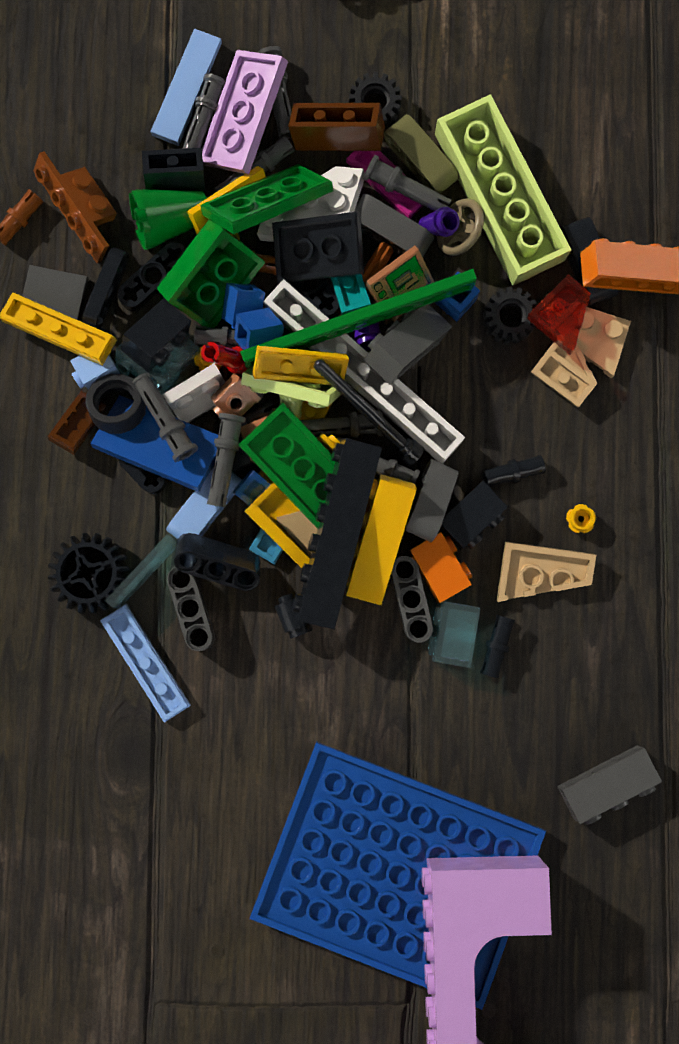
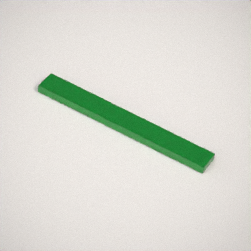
[240,269,477,369]

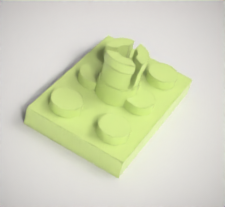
[241,367,347,420]

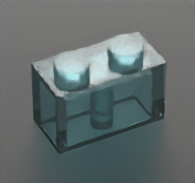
[428,601,480,668]

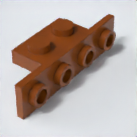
[33,151,117,263]

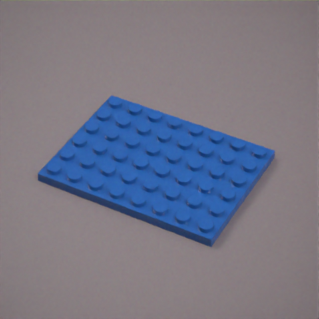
[250,741,546,1010]

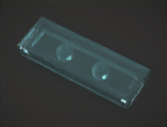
[105,534,177,609]

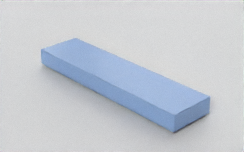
[150,28,222,146]
[100,604,191,723]

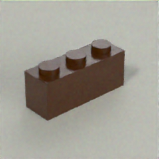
[288,103,385,151]

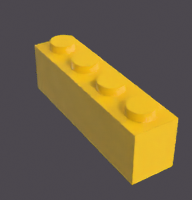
[346,474,416,605]

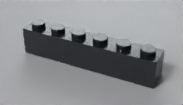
[292,438,382,630]

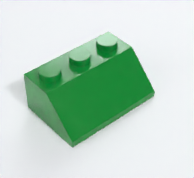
[157,219,265,328]

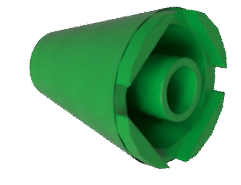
[129,189,210,250]

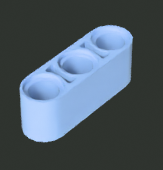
[166,467,242,539]

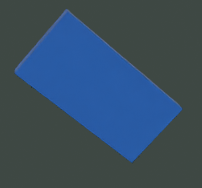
[91,395,218,492]

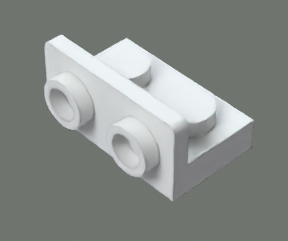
[162,363,225,423]

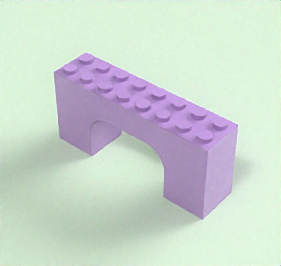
[422,856,552,1044]

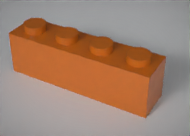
[580,238,679,295]

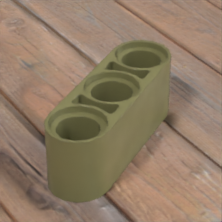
[383,114,459,194]

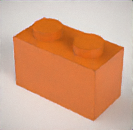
[408,532,472,604]

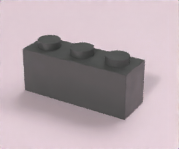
[364,305,452,385]
[557,745,662,825]

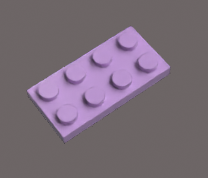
[202,50,288,175]

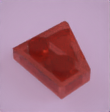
[527,274,591,355]

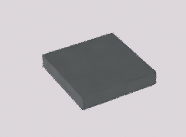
[22,265,89,321]

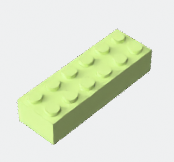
[435,94,571,286]

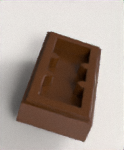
[48,390,107,455]

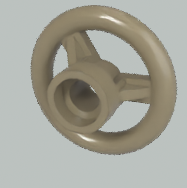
[436,198,484,256]

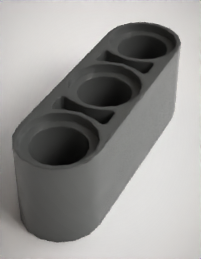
[354,194,435,257]
[404,459,459,543]
[391,556,433,643]
[167,567,215,651]

